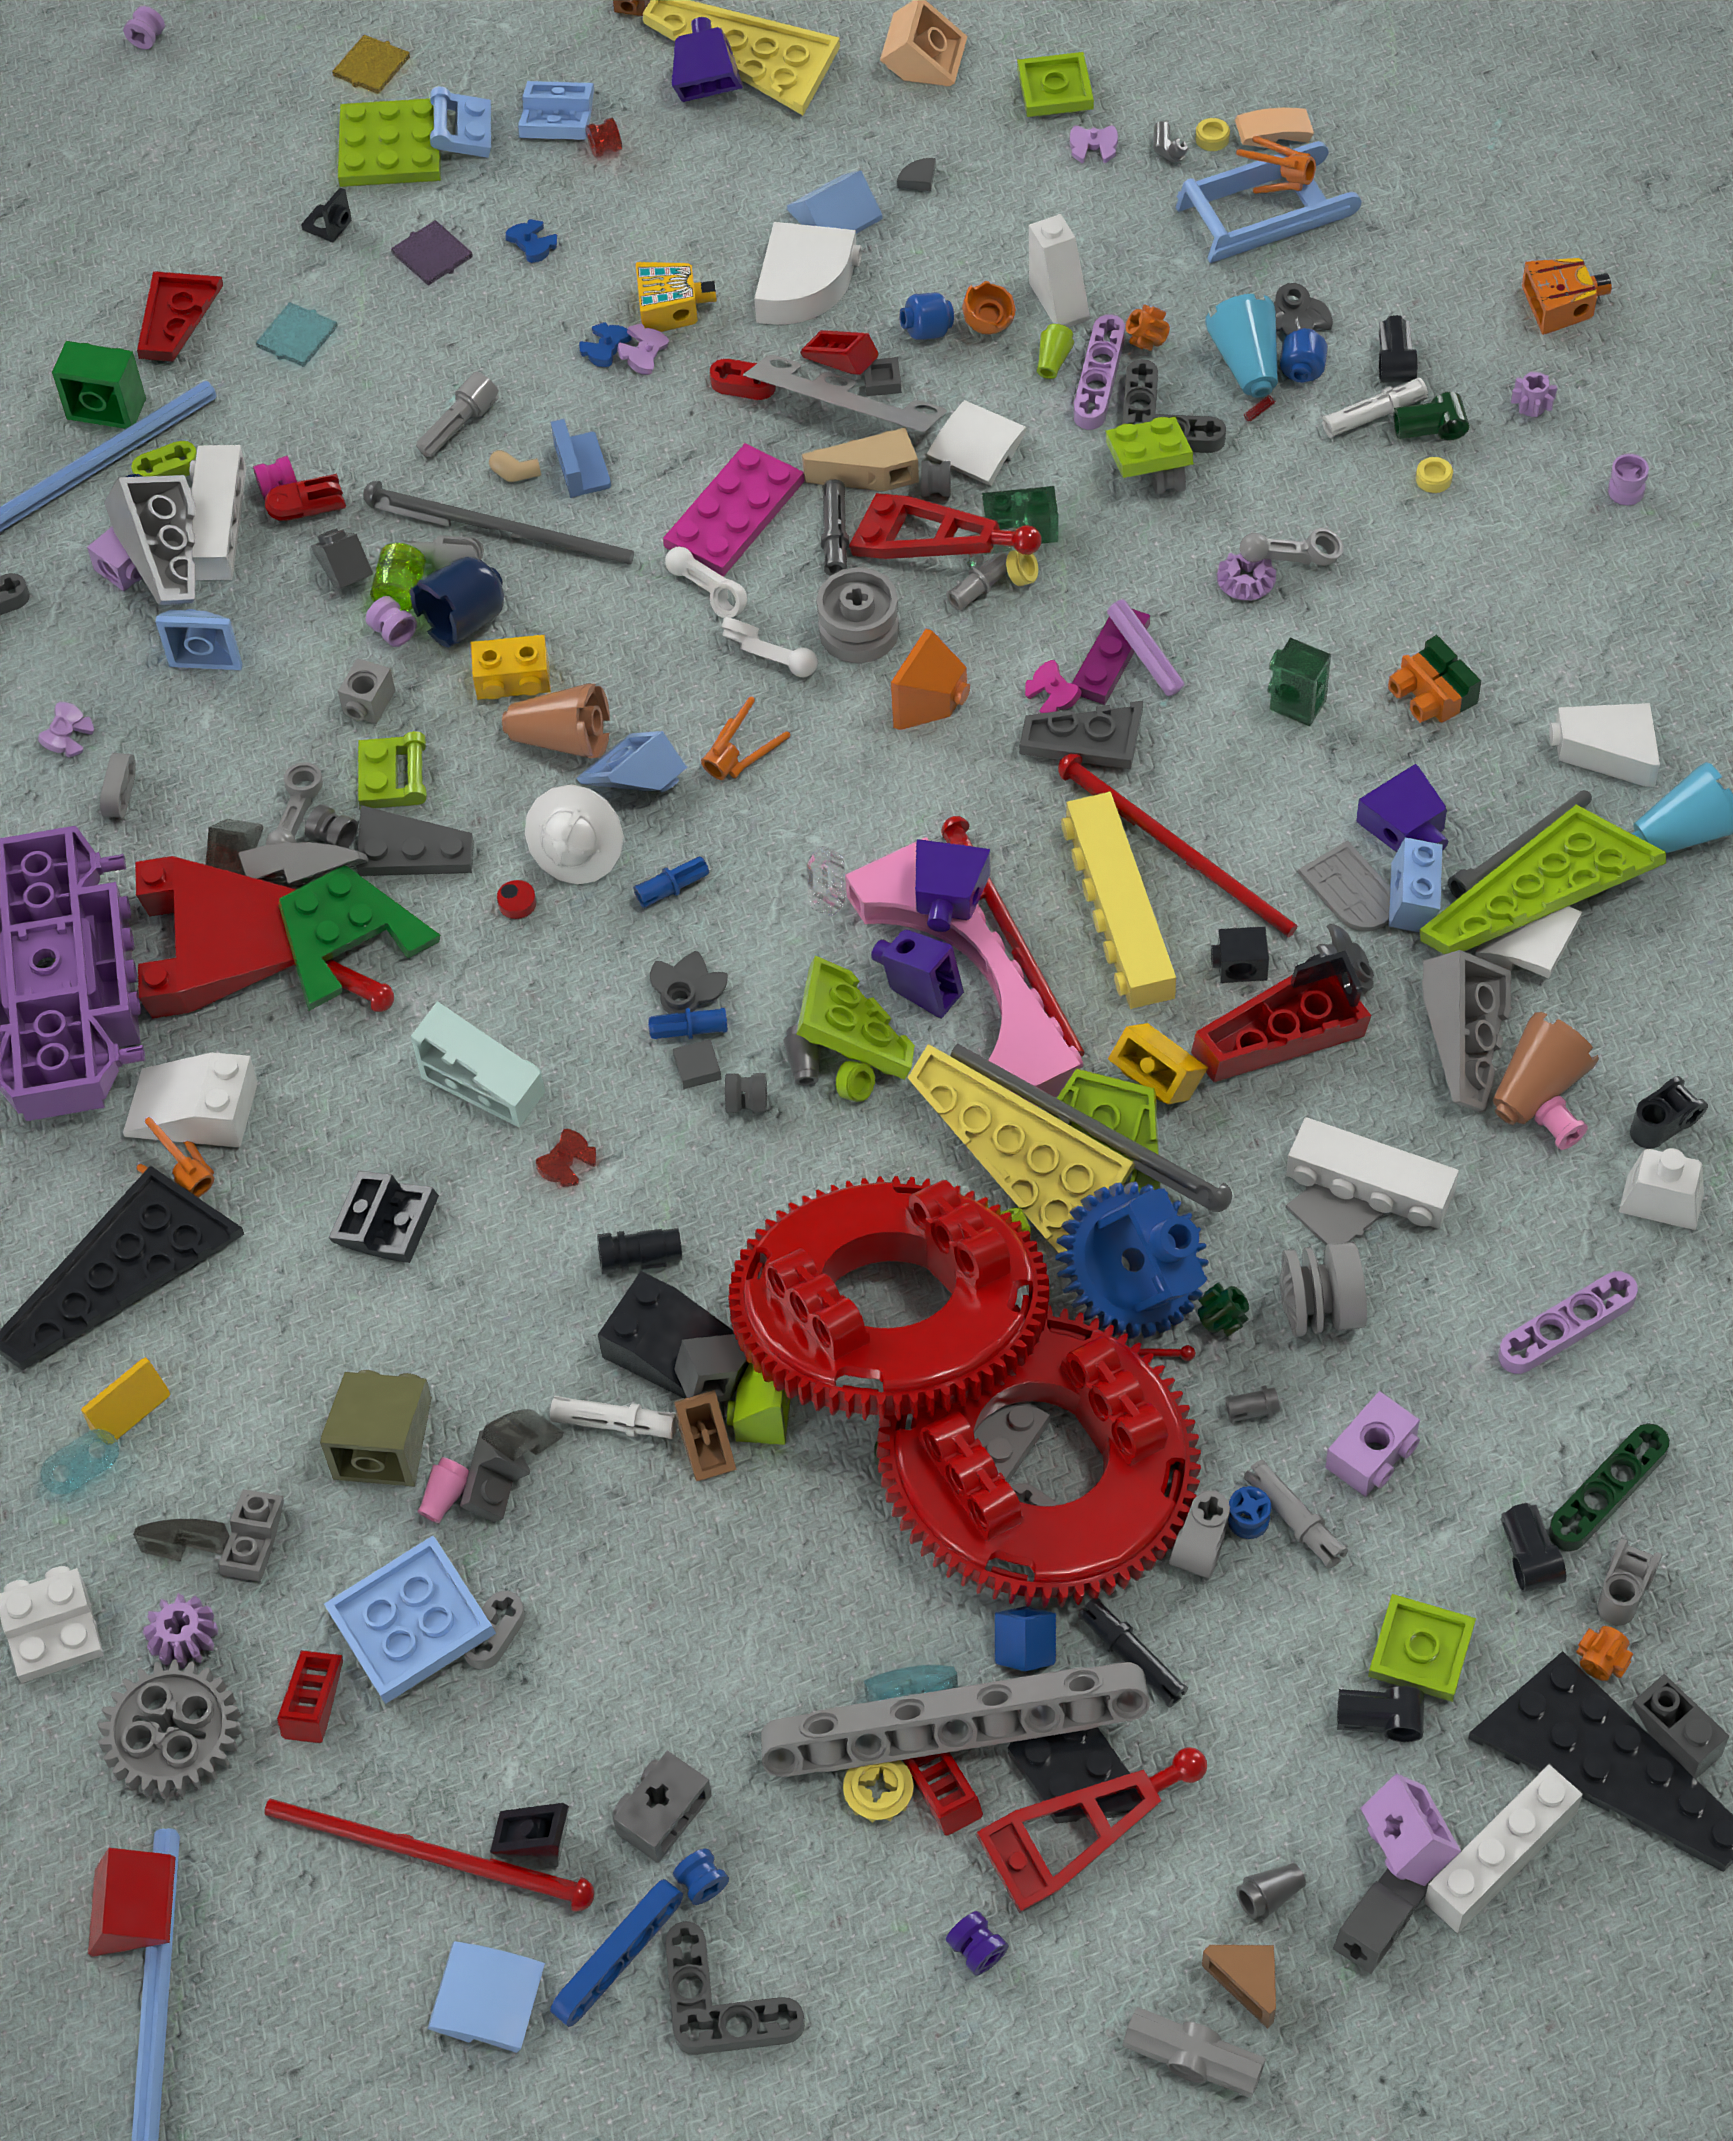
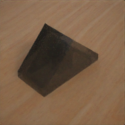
[205,819,264,876]

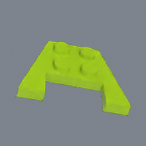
[1049,1069,1161,1191]

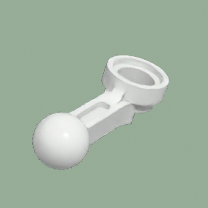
[665,547,747,618]
[721,617,818,677]

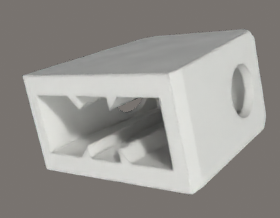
[1619,1148,1704,1230]

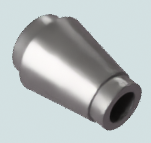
[783,1025,822,1086]
[1236,1863,1306,1919]

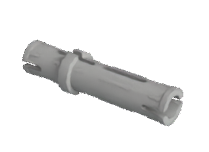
[1244,1460,1348,1569]

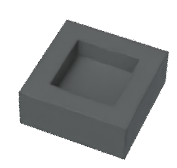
[864,357,902,396]
[673,1039,722,1089]

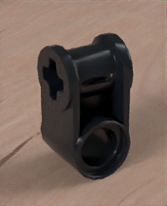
[1630,1076,1708,1149]

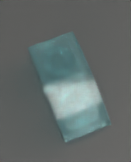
[864,1665,958,1702]

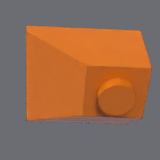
[891,628,970,730]

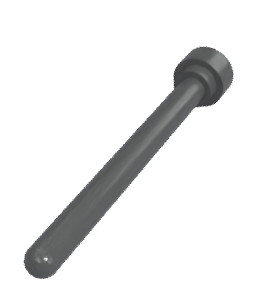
[1448,790,1592,899]

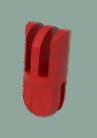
[265,473,346,521]

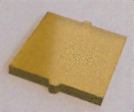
[332,35,410,94]

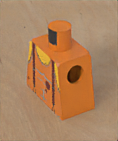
[1522,258,1612,335]

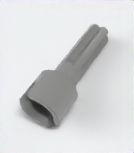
[416,372,499,457]

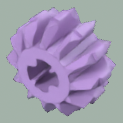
[143,1593,218,1669]

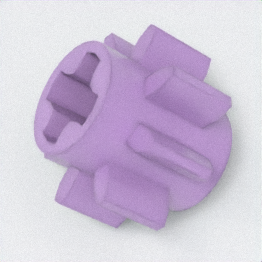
[1511,372,1557,417]

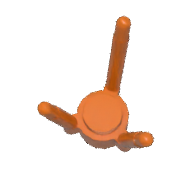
[1236,136,1316,194]
[701,696,790,780]
[137,1117,215,1198]

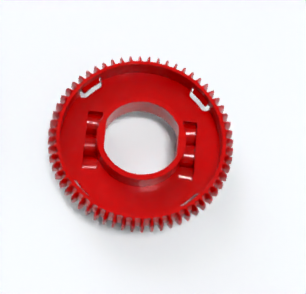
[728,1176,1050,1422]
[876,1305,1201,1609]

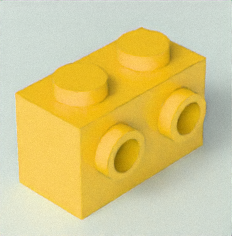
[471,634,551,700]
[1108,1023,1208,1104]

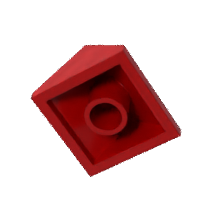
[88,1847,176,1957]

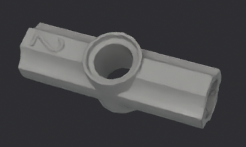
[1123,2007,1266,2098]

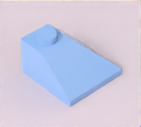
[155,609,243,670]
[576,731,687,792]

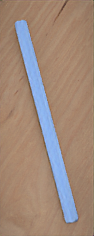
[0,381,217,532]
[131,1828,180,2141]

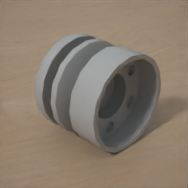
[1279,1241,1367,1337]

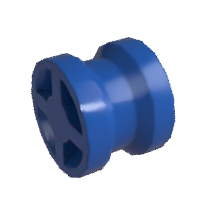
[1228,1486,1271,1539]
[673,1848,729,1905]

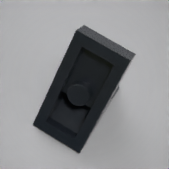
[490,1803,569,1867]

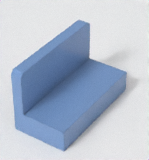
[550,419,611,498]

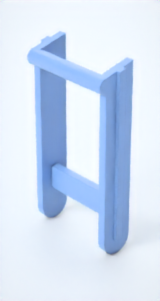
[1176,141,1362,263]

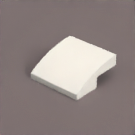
[927,400,1027,486]
[1475,906,1582,979]

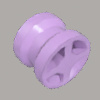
[123,6,165,49]

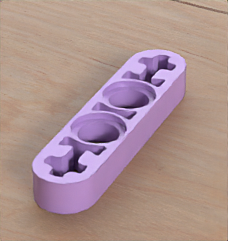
[1074,315,1125,430]
[1498,1271,1638,1374]

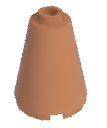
[502,683,610,759]
[1493,1012,1599,1125]

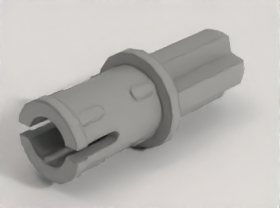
[946,552,1008,611]

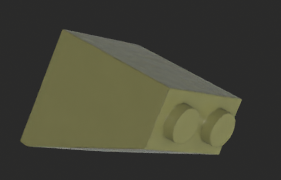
[320,1370,432,1487]

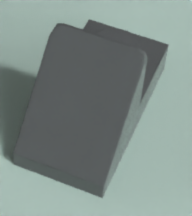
[460,1430,530,1523]

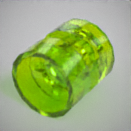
[370,542,426,611]

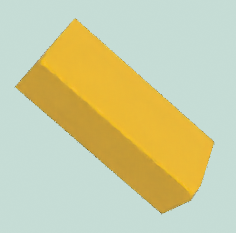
[81,1357,170,1446]

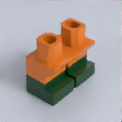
[1388,634,1481,723]

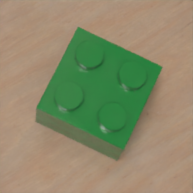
[52,341,146,429]

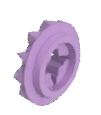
[1217,553,1276,600]

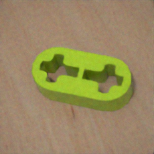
[131,441,197,477]

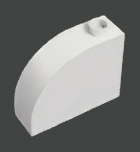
[754,222,862,325]

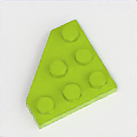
[796,956,915,1080]

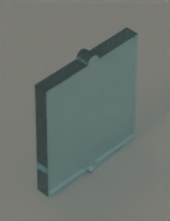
[256,302,338,367]

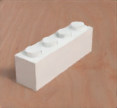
[189,445,246,580]
[1286,1117,1459,1229]
[1424,1764,1583,1933]

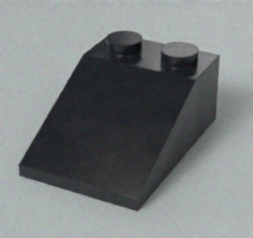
[598,1271,734,1399]

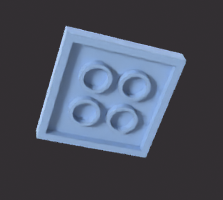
[324,1535,496,1704]

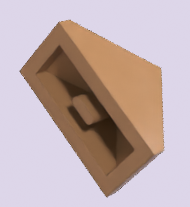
[674,1390,737,1482]
[1202,1945,1276,2029]

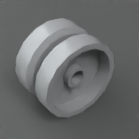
[816,567,900,664]

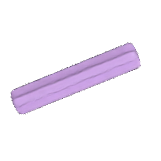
[1107,599,1184,696]

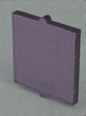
[391,220,473,286]

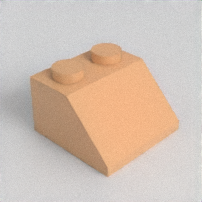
[880,0,968,86]

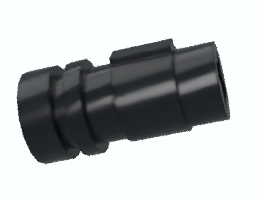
[597,1228,682,1275]

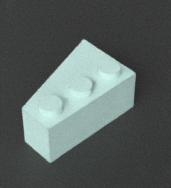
[411,1001,545,1128]

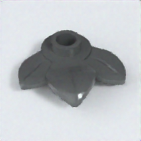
[1274,283,1333,336]
[1316,924,1374,993]
[650,951,728,1014]

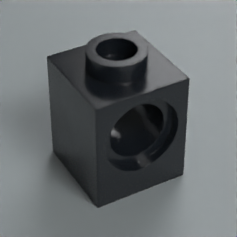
[1211,926,1269,983]

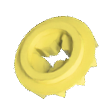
[843,1760,913,1823]

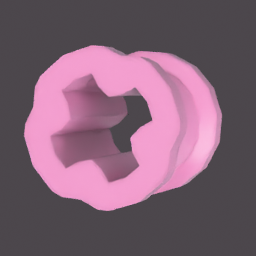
[1534,1096,1588,1150]

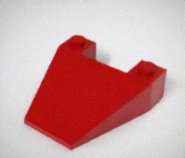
[135,856,296,1019]

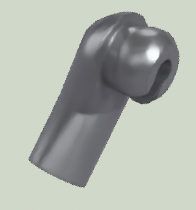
[1153,121,1188,162]

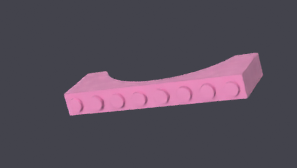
[845,837,1083,1106]

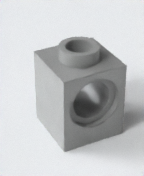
[338,658,396,724]

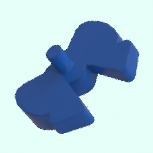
[505,219,557,263]
[579,322,632,367]

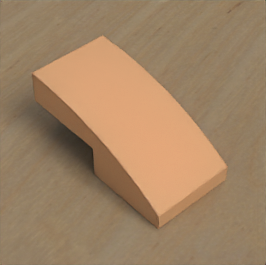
[1235,107,1314,148]

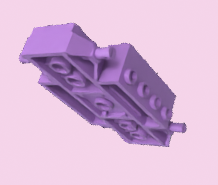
[0,826,146,1121]

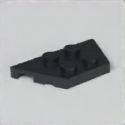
[1008,1705,1152,1824]

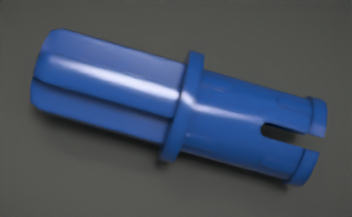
[633,857,709,909]
[648,1008,728,1039]

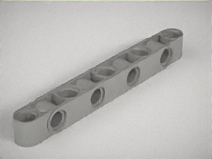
[761,1662,1150,1777]

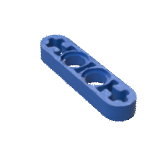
[550,1879,683,2027]

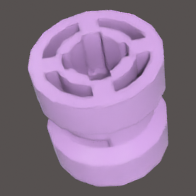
[1608,454,1649,506]
[365,596,417,647]

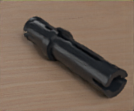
[1078,1598,1188,1708]

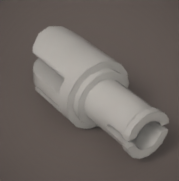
[400,535,484,571]

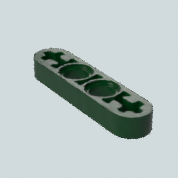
[1549,1423,1670,1551]

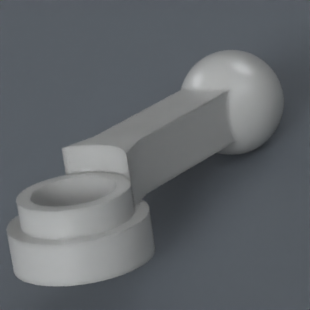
[1240,528,1343,566]
[266,762,323,845]

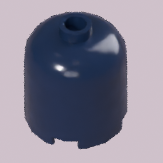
[410,557,504,648]

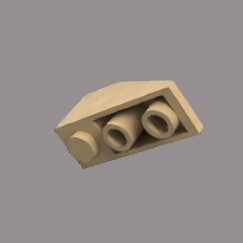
[802,428,919,491]

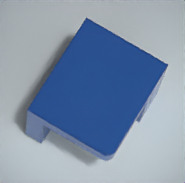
[995,1606,1056,1671]

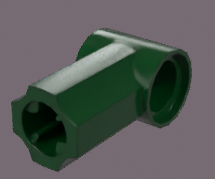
[1393,392,1470,440]

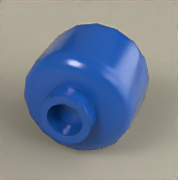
[899,292,954,340]
[1280,328,1328,383]

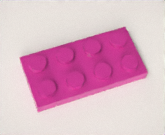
[663,443,805,577]

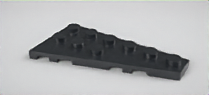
[0,1165,244,1370]
[1468,1651,1733,1872]

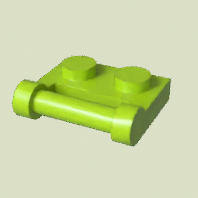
[358,731,427,810]

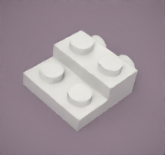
[0,1566,104,1683]

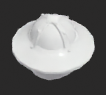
[525,784,624,885]

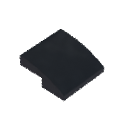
[329,1171,439,1263]

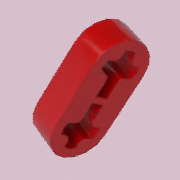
[709,359,776,400]

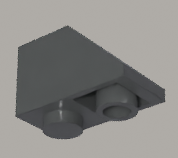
[311,528,374,589]
[674,1334,749,1402]
[1633,1674,1730,1779]

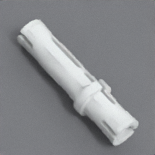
[1322,377,1428,438]
[550,1396,677,1439]

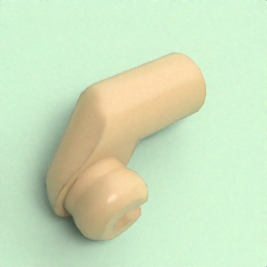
[489,450,541,482]

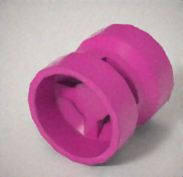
[253,456,297,500]

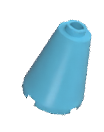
[1205,294,1278,398]
[1631,762,1733,853]

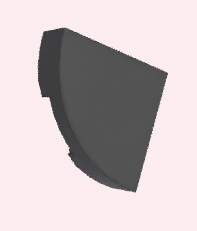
[897,158,936,191]

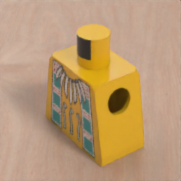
[636,262,717,332]

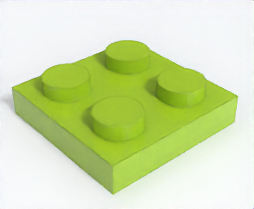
[1017,52,1094,117]
[1105,417,1194,478]
[1368,1594,1476,1702]

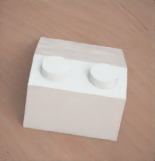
[123,1052,258,1148]

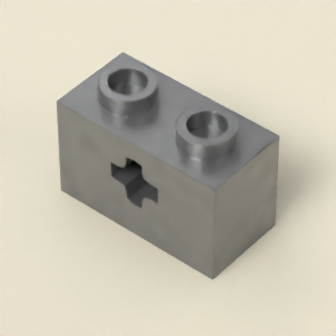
[613,1750,712,1863]

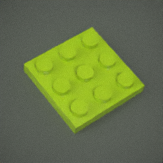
[338,98,441,187]

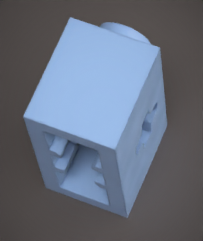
[1389,837,1442,932]

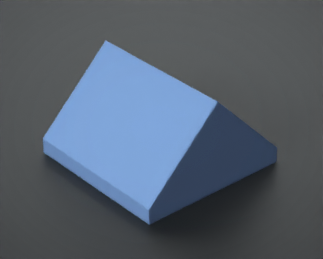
[787,170,883,234]

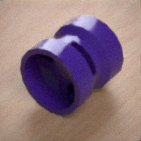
[946,1911,1009,1976]

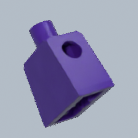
[672,17,743,102]
[1356,764,1449,852]
[915,839,991,932]
[871,929,964,1019]

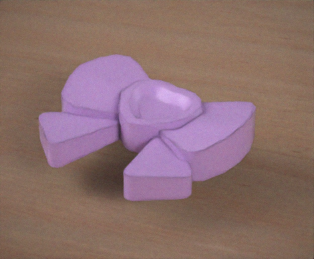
[1070,125,1118,163]
[617,324,669,375]
[38,702,94,757]

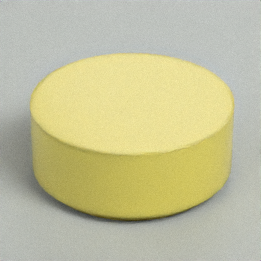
[1195,118,1230,151]
[1416,457,1453,493]
[1006,550,1038,586]

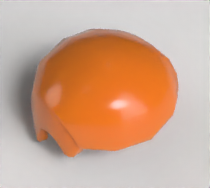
[962,281,1016,334]

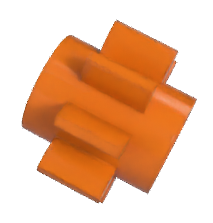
[1126,304,1170,351]
[1576,1626,1634,1681]

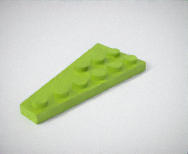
[1419,804,1666,954]

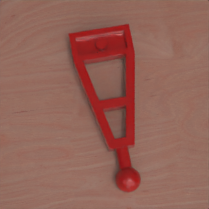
[849,493,1042,559]
[976,1747,1207,1913]

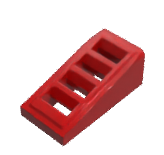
[800,330,879,375]
[277,1650,343,1743]
[902,1752,983,1836]

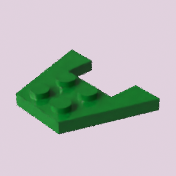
[279,865,441,1012]

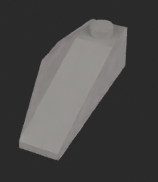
[104,475,195,605]
[1422,950,1511,1112]

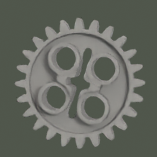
[98,1659,242,1799]

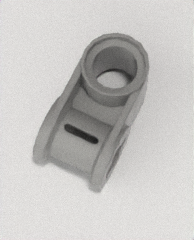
[1169,1490,1230,1579]
[1597,1538,1663,1626]

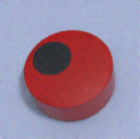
[497,880,537,919]

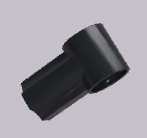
[1378,315,1418,383]
[1500,1503,1567,1593]
[1337,1686,1425,1742]

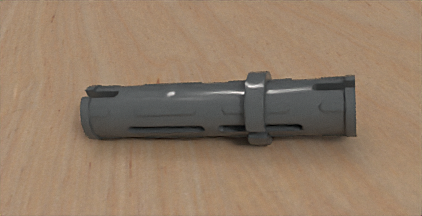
[821,479,850,576]

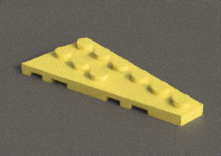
[643,0,840,116]
[907,1044,1135,1253]

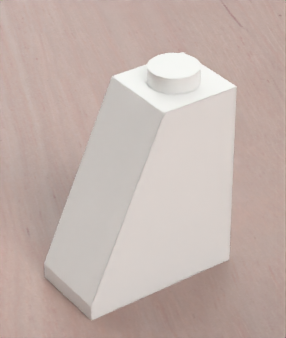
[1029,214,1090,327]
[1549,703,1660,787]

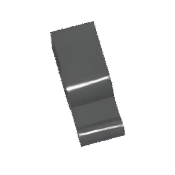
[1333,1868,1433,1974]

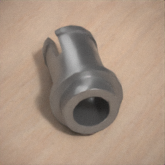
[1225,1385,1280,1423]

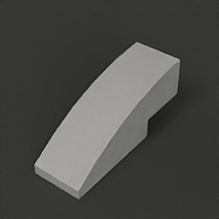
[239,842,368,886]

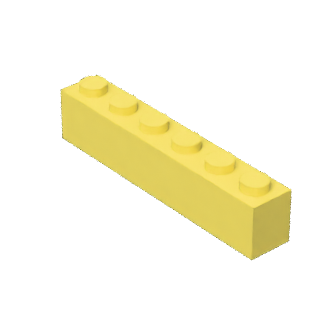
[1061,792,1176,1009]

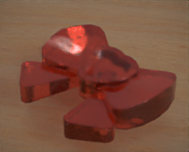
[536,1128,596,1187]

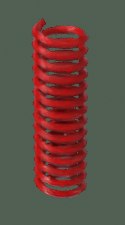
[1244,395,1276,421]

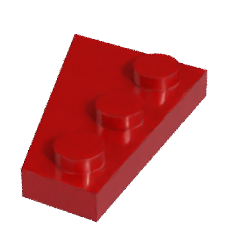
[137,271,223,362]

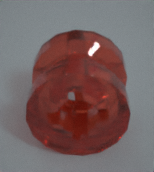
[585,117,622,158]

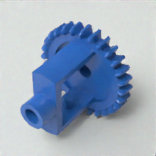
[1055,1182,1209,1339]

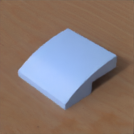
[518,81,594,140]
[427,1941,545,2053]

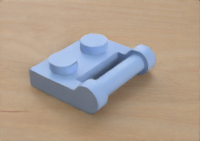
[430,86,491,158]

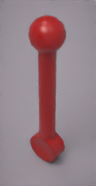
[1138,1345,1196,1361]

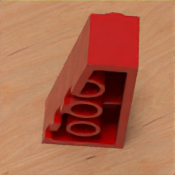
[1191,975,1372,1082]

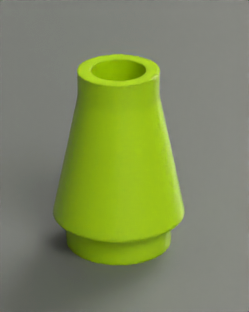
[1037,324,1075,379]

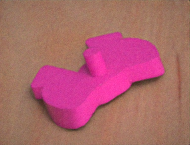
[1025,660,1081,713]

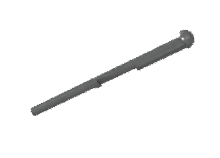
[363,481,634,565]
[950,1044,1232,1212]

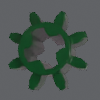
[1198,1282,1249,1337]

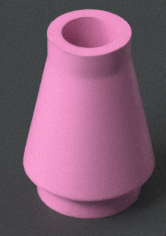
[417,1457,469,1523]

